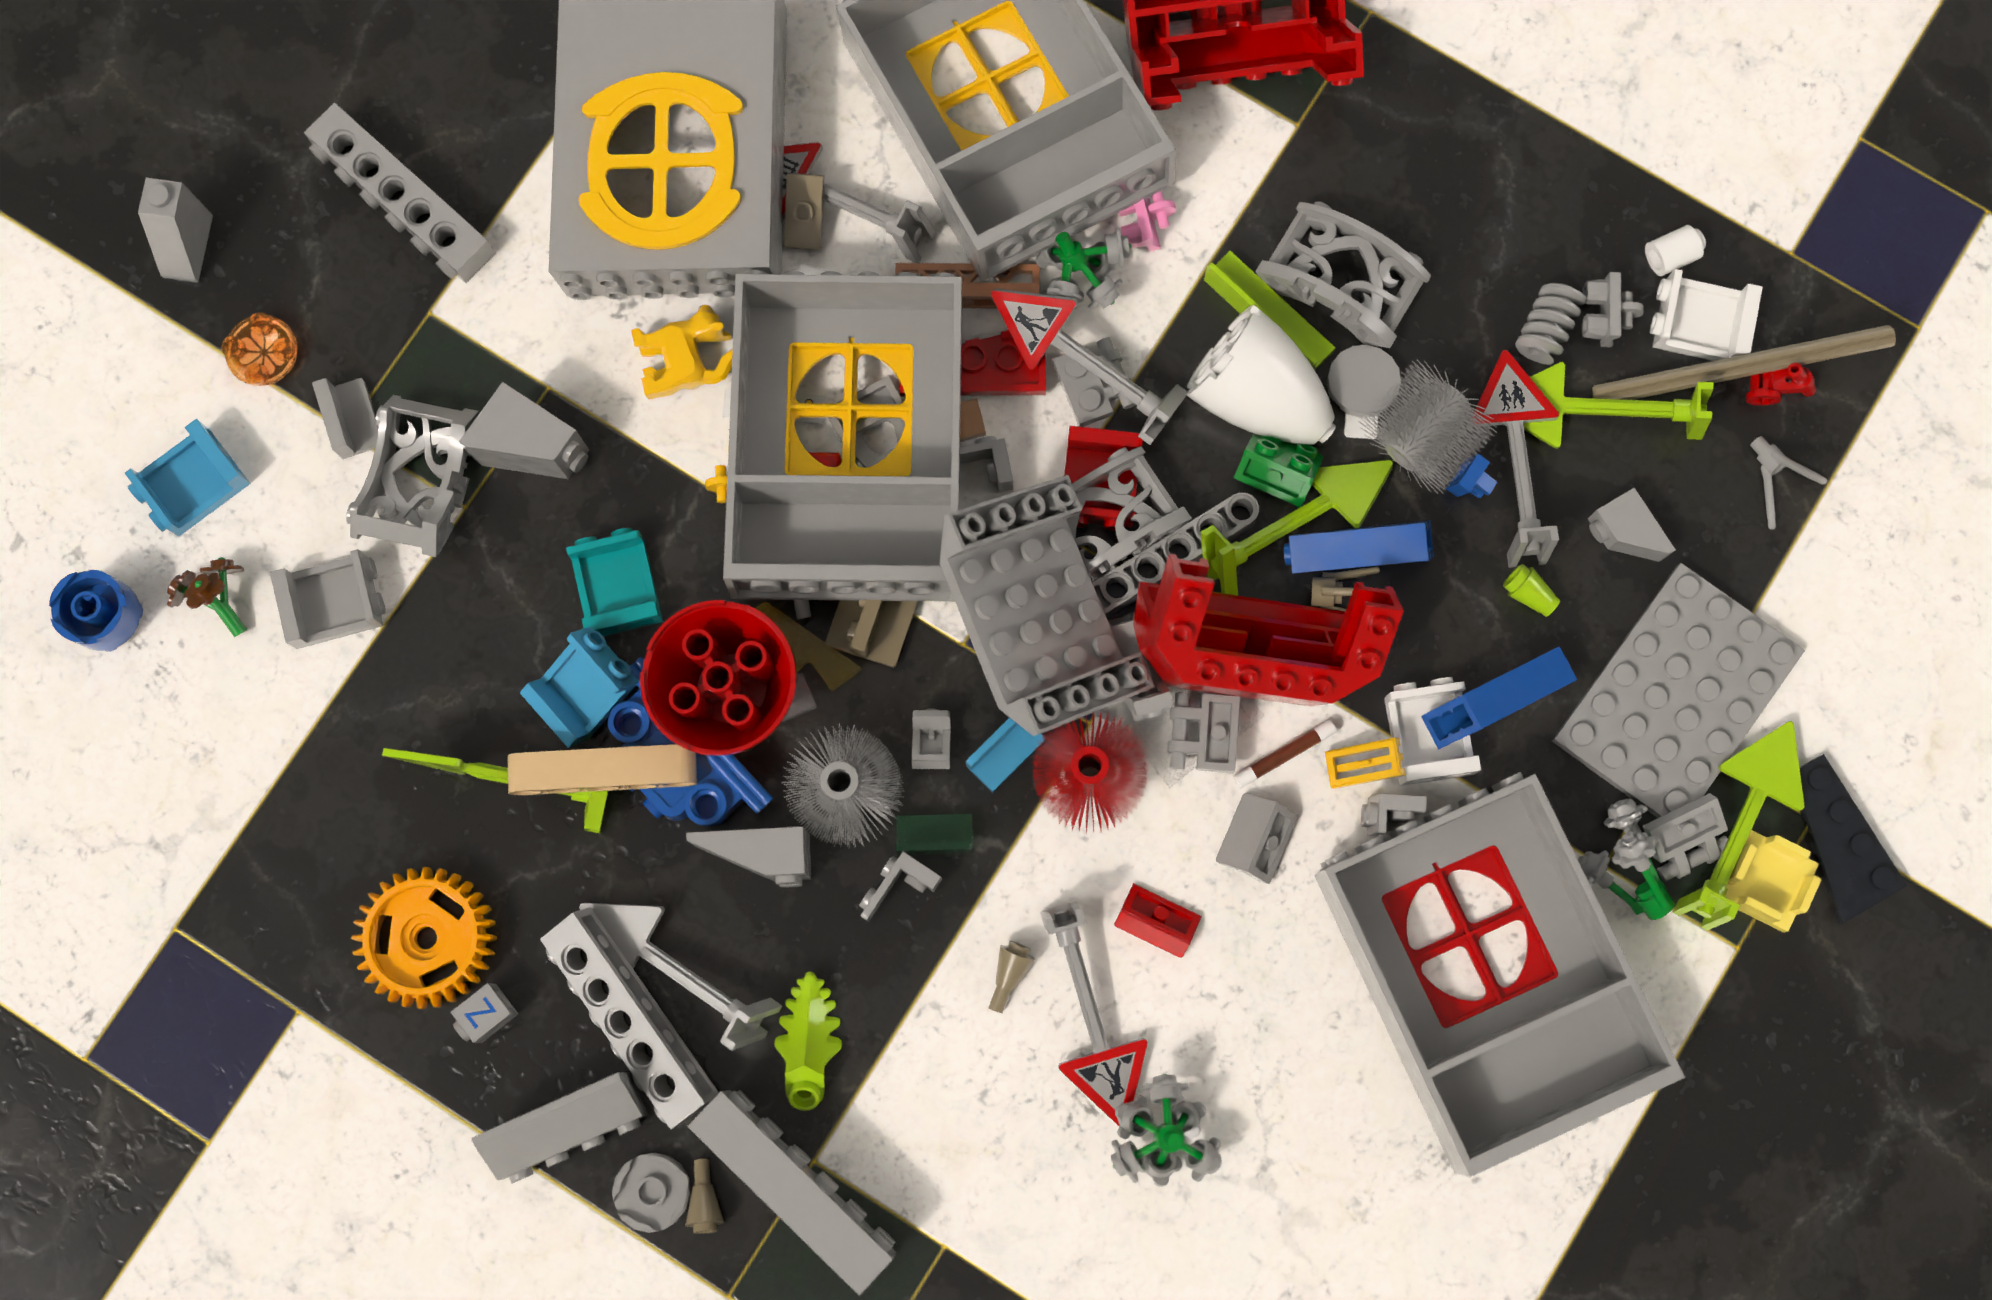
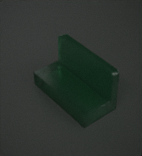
[896,814,973,855]

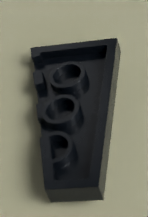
[1800,754,1907,924]

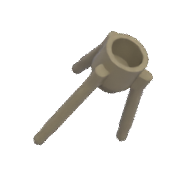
[1311,566,1380,611]

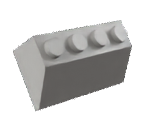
[471,1072,649,1184]

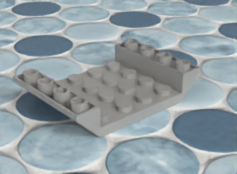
[940,475,1155,736]

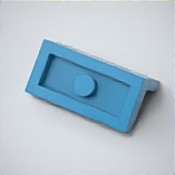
[966,718,1046,793]

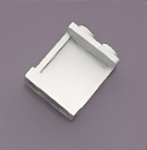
[1650,269,1763,361]
[1384,677,1481,786]

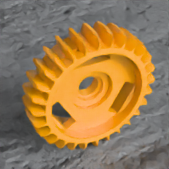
[351,867,497,1009]

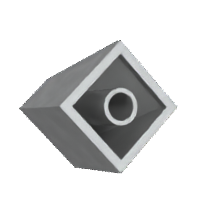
[459,382,589,479]

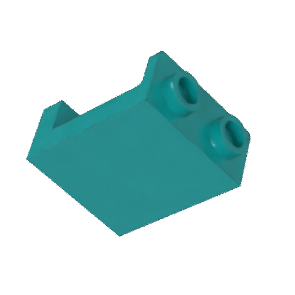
[566,528,663,637]

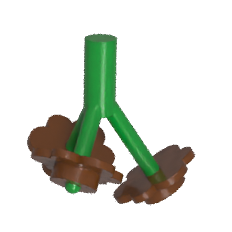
[167,557,247,637]

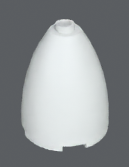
[1186,305,1336,445]

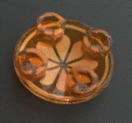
[221,312,297,386]

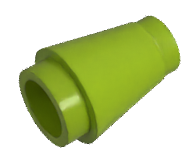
[1503,564,1561,617]

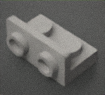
[1361,794,1427,836]

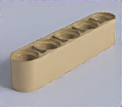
[508,744,697,795]

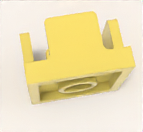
[1725,830,1821,933]

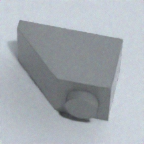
[1588,488,1676,562]

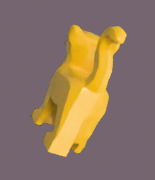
[631,305,733,399]

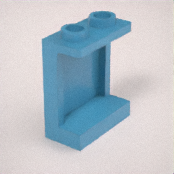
[125,418,251,536]
[520,626,639,748]

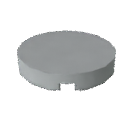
[1326,345,1401,418]
[612,1152,691,1233]

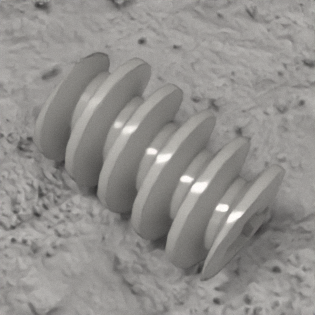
[1515,283,1587,365]

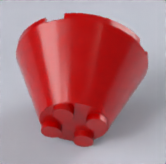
[640,600,797,756]

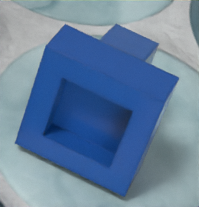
[1446,454,1498,498]

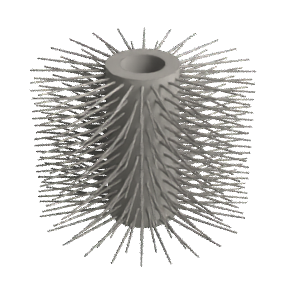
[1359,360,1497,494]
[782,724,904,847]

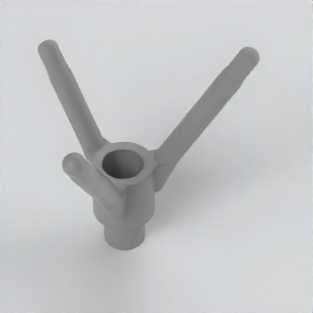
[1750,436,1827,529]

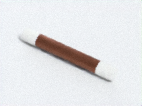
[1233,720,1337,789]

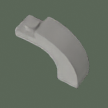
[1107,611,1174,722]

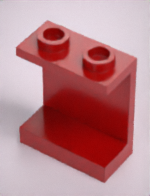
[1064,425,1143,532]

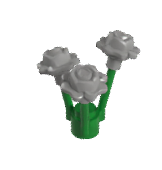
[1578,799,1675,920]

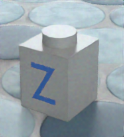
[450,983,519,1043]

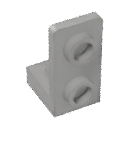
[960,436,1013,492]
[859,852,942,922]

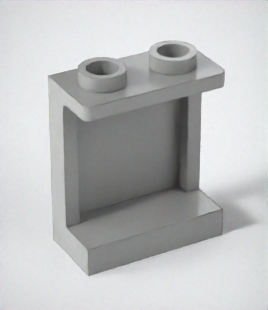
[270,549,386,649]

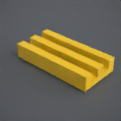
[1325,737,1406,789]

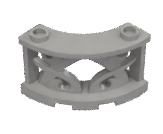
[1255,201,1431,348]
[346,395,479,557]
[1066,446,1192,582]

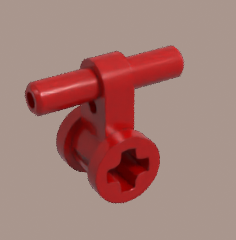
[1746,362,1816,406]

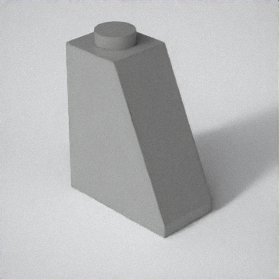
[138,178,213,283]

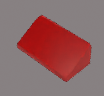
[1114,883,1202,958]

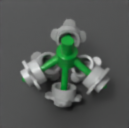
[1036,228,1132,310]
[1111,1074,1222,1187]

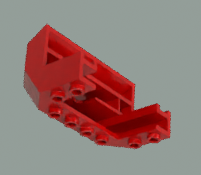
[1123,0,1364,110]
[1133,554,1403,707]

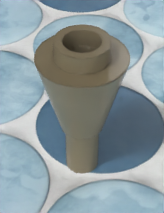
[988,941,1036,1013]
[685,1159,724,1234]

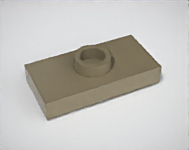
[784,173,824,250]

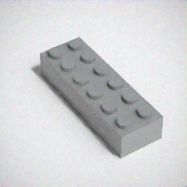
[687,1090,897,1296]

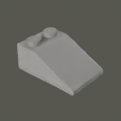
[686,827,811,887]

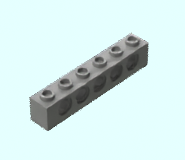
[304,103,496,283]
[540,907,719,1130]

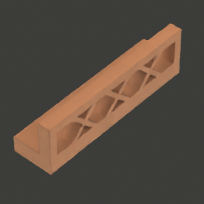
[895,263,1040,309]

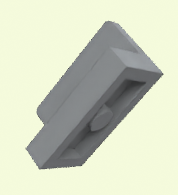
[312,378,379,459]
[1216,793,1298,885]

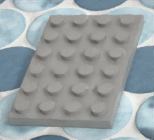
[1552,563,1805,818]

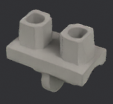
[1582,272,1644,347]

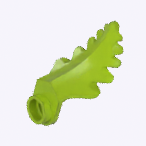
[774,972,842,1111]

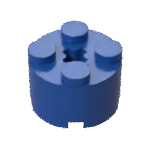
[49,570,143,652]

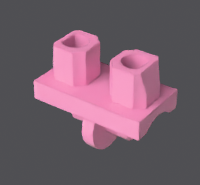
[1118,191,1176,251]

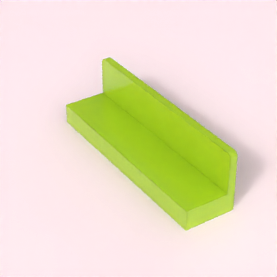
[1204,251,1335,370]

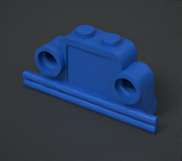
[608,657,774,827]

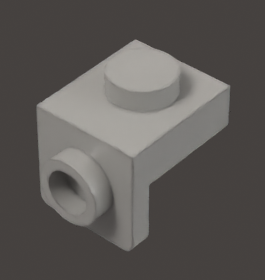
[912,708,951,769]

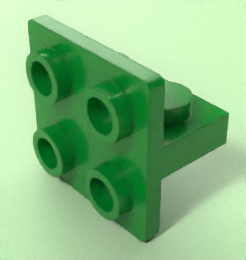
[1234,433,1324,507]

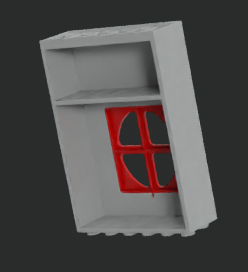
[1314,772,1685,1177]

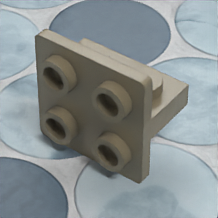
[826,600,918,668]

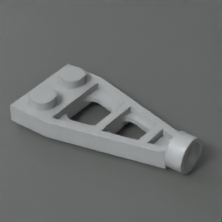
[828,375,905,468]

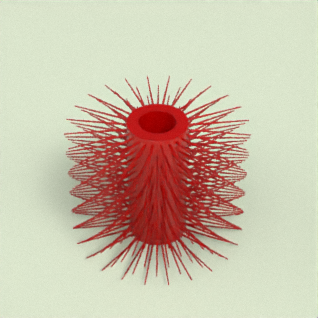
[1032,711,1148,834]

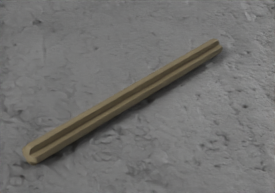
[1592,325,1896,400]

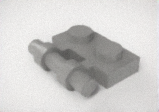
[1052,337,1136,427]
[1167,692,1240,773]
[1643,793,1728,882]

